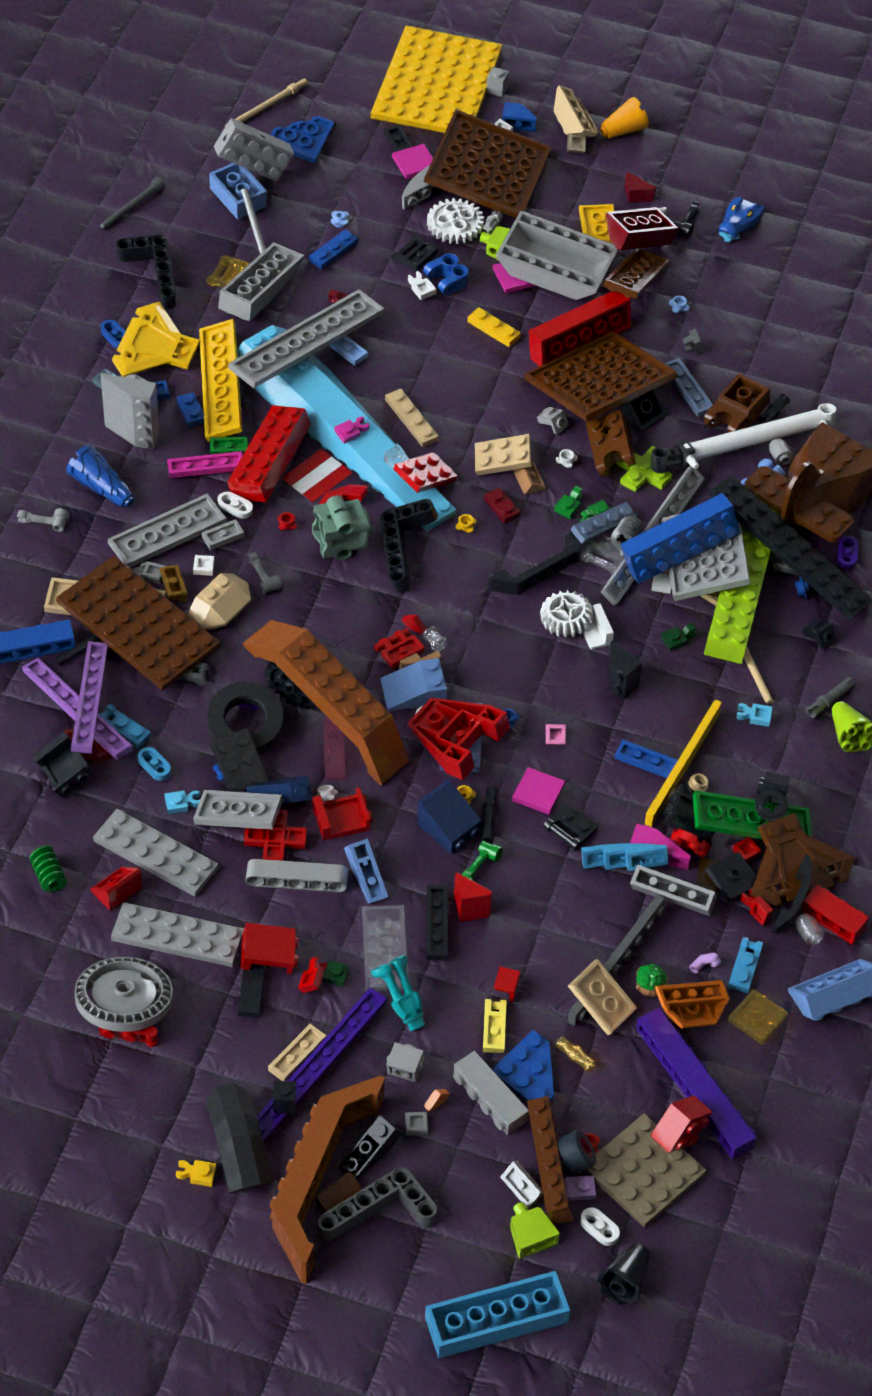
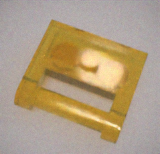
[206,255,250,288]

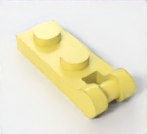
[483,999,506,1053]

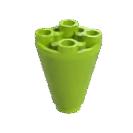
[832,701,872,752]

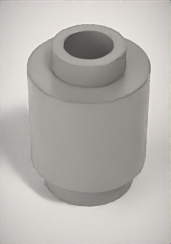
[769,438,793,465]

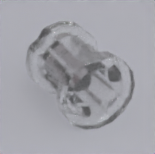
[423,626,448,652]

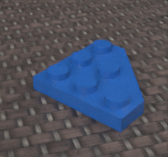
[271,116,334,164]
[492,1030,554,1103]

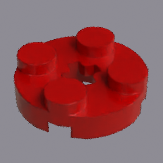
[670,828,711,858]

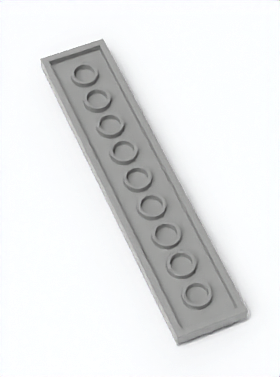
[229,290,384,388]

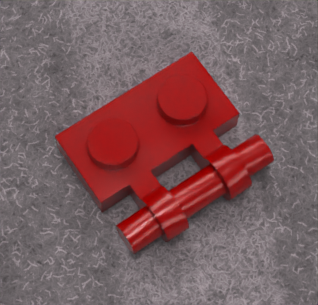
[374,628,425,669]

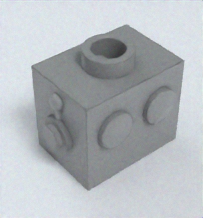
[386,1042,424,1082]

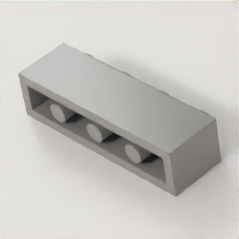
[630,864,717,916]
[453,1051,529,1135]

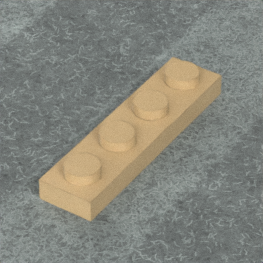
[385,388,439,448]

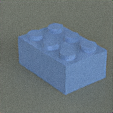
[209,163,267,220]

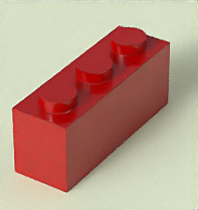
[801,885,869,945]

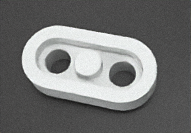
[218,492,253,519]
[580,1208,620,1246]

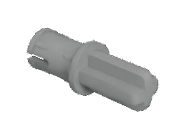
[483,211,503,233]

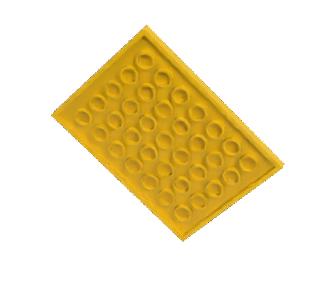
[370,26,502,133]

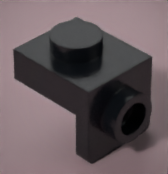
[802,620,836,649]

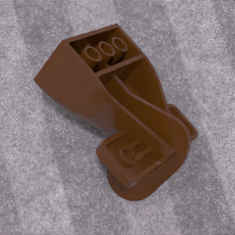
[744,422,872,543]

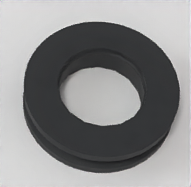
[207,681,284,755]

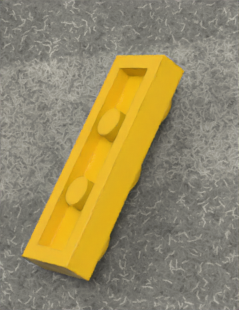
[467,307,521,347]

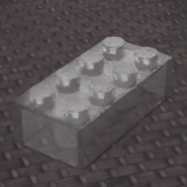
[362,905,408,991]

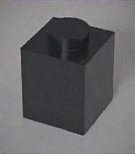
[273,1081,296,1114]

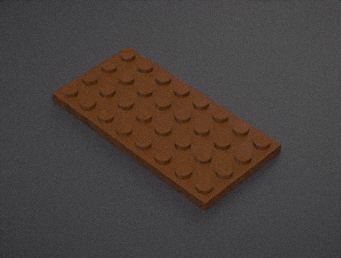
[56,555,220,691]

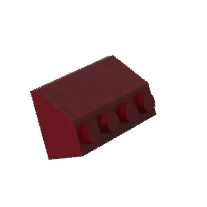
[606,207,678,251]

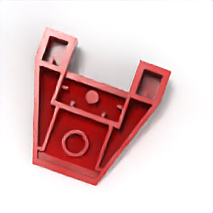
[407,698,510,780]

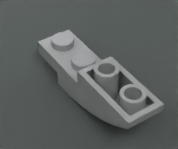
[402,165,435,210]

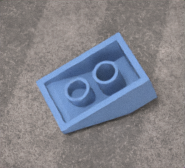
[381,658,447,711]

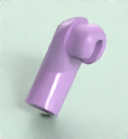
[689,952,721,973]

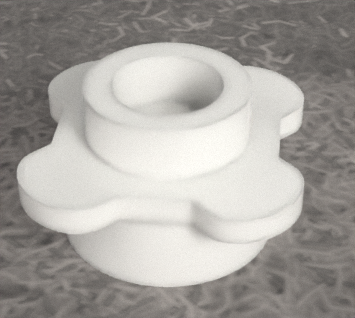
[556,449,578,468]
[316,785,338,802]

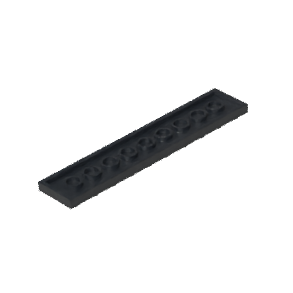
[708,475,872,621]

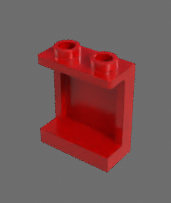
[312,787,373,841]
[241,923,299,974]

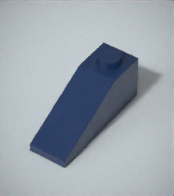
[246,775,312,804]

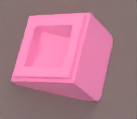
[545,724,566,745]

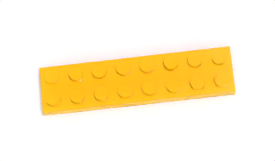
[199,319,242,442]

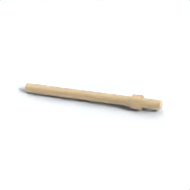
[225,78,308,127]
[744,646,773,705]

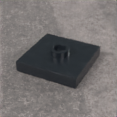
[705,852,757,903]

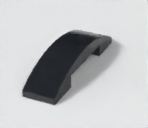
[771,854,811,933]

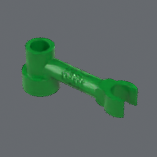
[462,841,503,881]

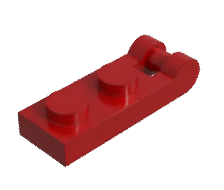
[98,1026,158,1047]

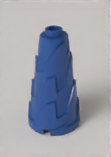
[66,444,134,507]

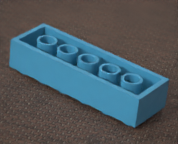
[425,1271,570,1358]

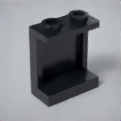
[32,732,94,798]
[663,784,715,843]

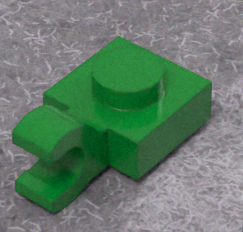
[554,485,583,519]
[580,500,611,522]

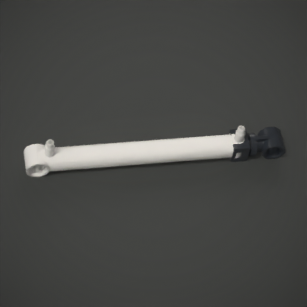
[651,403,836,473]

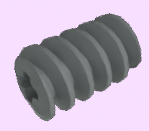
[611,516,643,551]

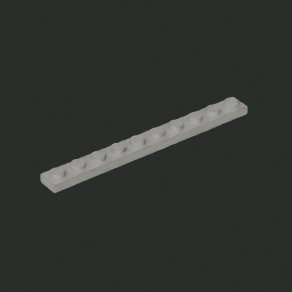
[601,466,705,605]

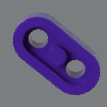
[837,536,858,570]

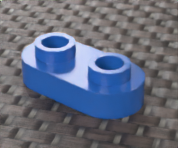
[101,320,126,348]

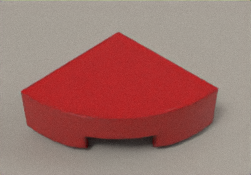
[401,614,427,634]

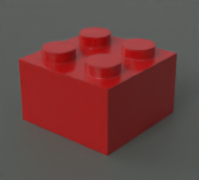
[651,1095,713,1153]

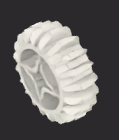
[540,590,593,638]

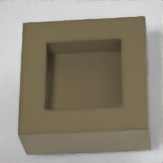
[567,133,586,154]

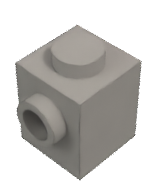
[486,67,509,97]

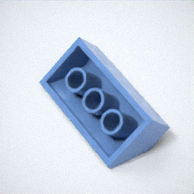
[788,959,872,1020]

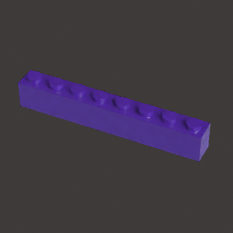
[636,1008,756,1160]

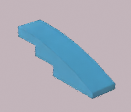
[581,843,668,871]

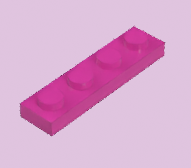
[167,451,242,478]

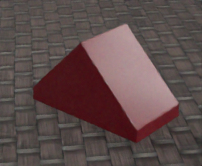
[624,172,656,203]

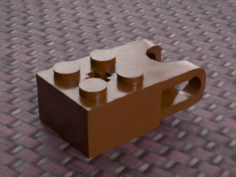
[704,373,770,433]
[586,409,636,478]

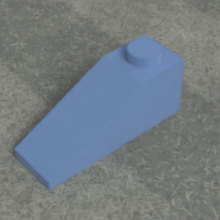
[344,838,388,904]

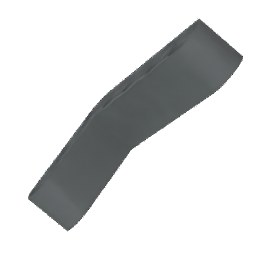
[318,1167,437,1241]

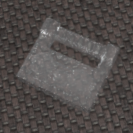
[581,535,624,575]

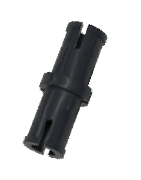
[758,394,790,423]

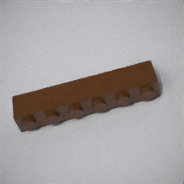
[527,1096,573,1225]

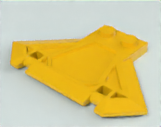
[112,301,200,377]

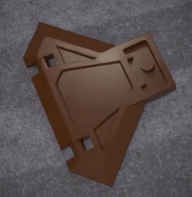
[750,813,855,907]

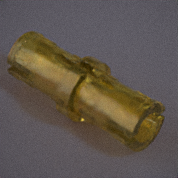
[555,1036,596,1072]

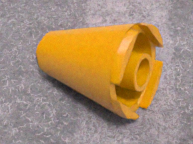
[600,97,649,139]

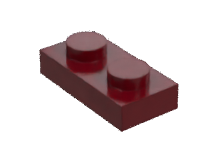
[484,487,520,524]

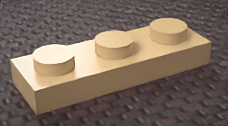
[268,1024,326,1081]

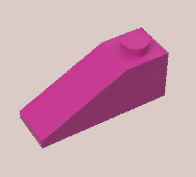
[630,824,691,871]

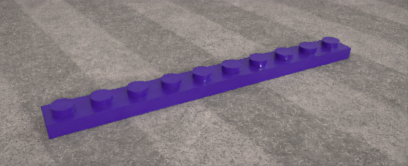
[257,987,387,1143]

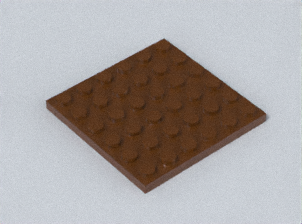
[423,109,551,218]
[524,331,677,422]

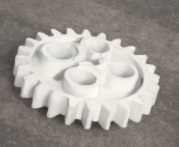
[427,198,484,244]

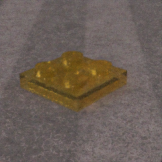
[728,989,788,1044]

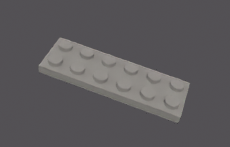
[108,494,226,568]
[93,809,218,897]
[111,902,244,967]

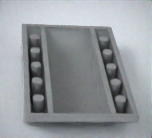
[496,211,618,300]

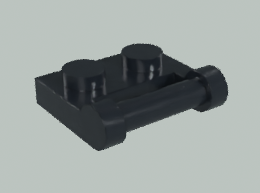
[391,235,438,272]
[543,804,598,851]

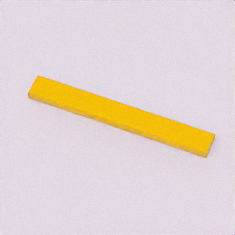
[645,700,722,828]

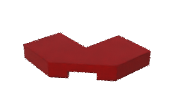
[319,484,368,504]

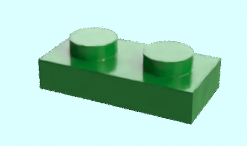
[210,437,248,456]

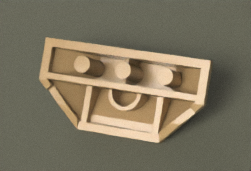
[554,85,599,137]
[187,573,251,630]

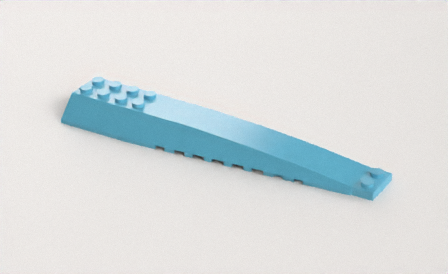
[237,325,457,532]

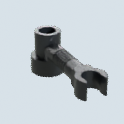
[674,200,701,238]

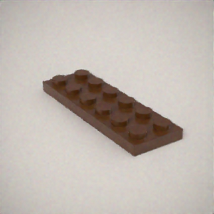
[603,248,670,299]

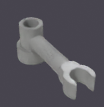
[17,509,70,532]

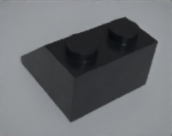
[617,388,668,431]
[607,640,642,699]

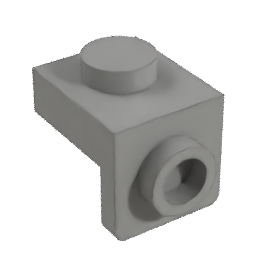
[537,407,569,435]

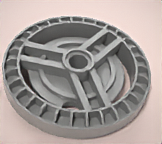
[75,957,173,1032]

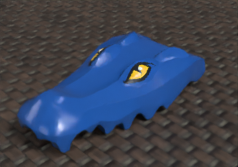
[719,196,765,238]

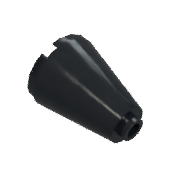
[597,1243,650,1305]

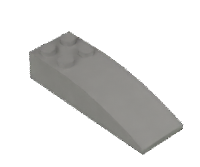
[218,242,304,321]

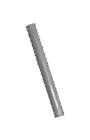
[241,188,266,254]

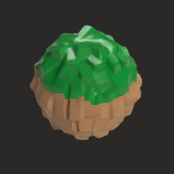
[636,964,669,997]

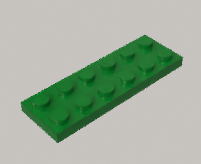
[693,790,812,839]

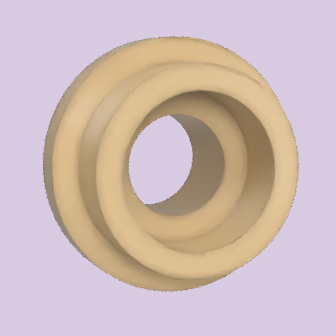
[688,773,708,792]

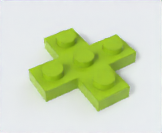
[615,446,672,492]

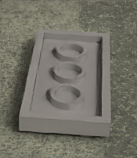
[193,790,283,830]

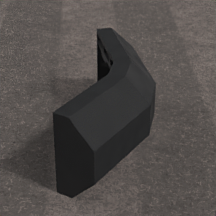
[205,1083,273,1193]

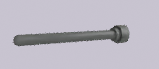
[100,176,166,230]

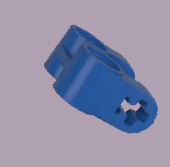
[423,253,468,296]

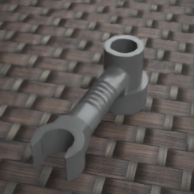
[248,552,283,594]

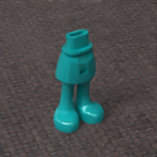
[371,955,425,1031]

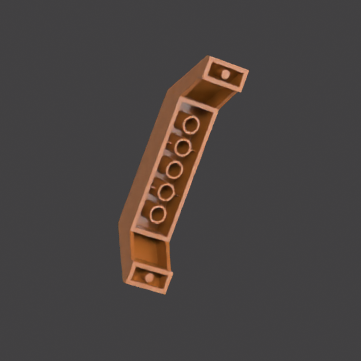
[242,620,409,786]
[270,1076,385,1284]

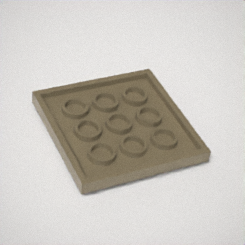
[584,1114,707,1228]

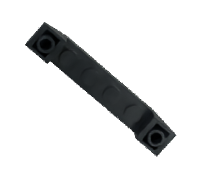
[488,530,581,595]

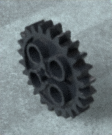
[264,661,316,710]

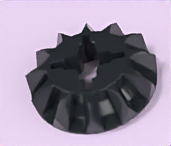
[755,789,788,821]

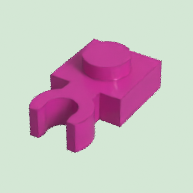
[334,416,369,444]

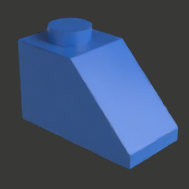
[502,102,537,132]

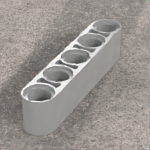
[245,859,348,892]

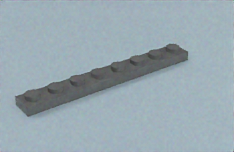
[568,894,665,1027]

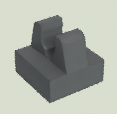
[683,328,704,354]

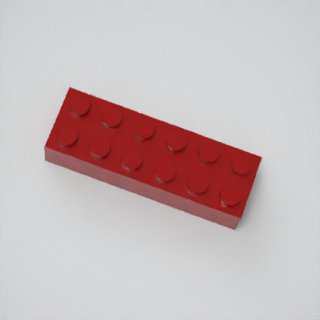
[529,291,631,366]
[227,405,311,503]

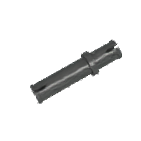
[806,677,856,718]

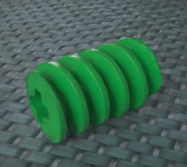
[30,845,67,892]

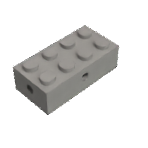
[214,118,294,182]

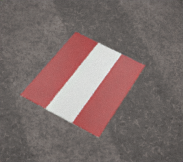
[282,449,352,503]

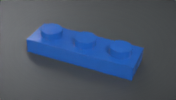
[309,229,358,270]
[614,739,678,778]

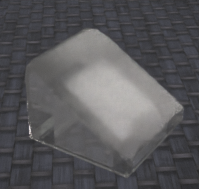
[384,444,409,469]

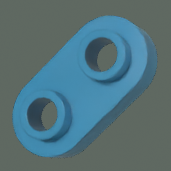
[138,747,171,781]

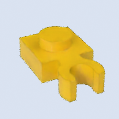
[176,1160,217,1187]

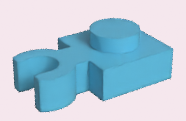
[736,703,772,727]
[164,790,201,815]

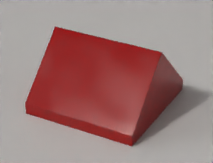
[90,866,143,911]
[454,873,493,922]

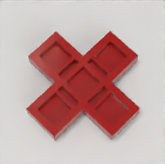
[244,810,307,861]

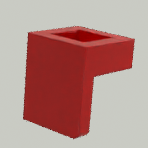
[494,966,520,1002]

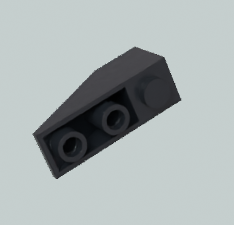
[338,1115,403,1179]

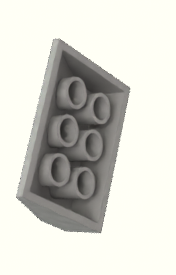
[101,373,160,450]

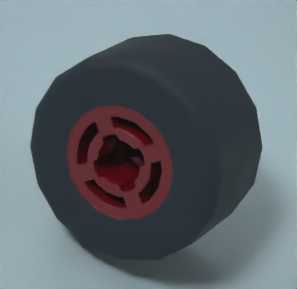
[558,1130,596,1174]

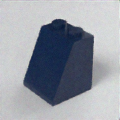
[417,779,481,854]

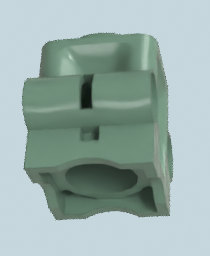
[312,495,371,560]

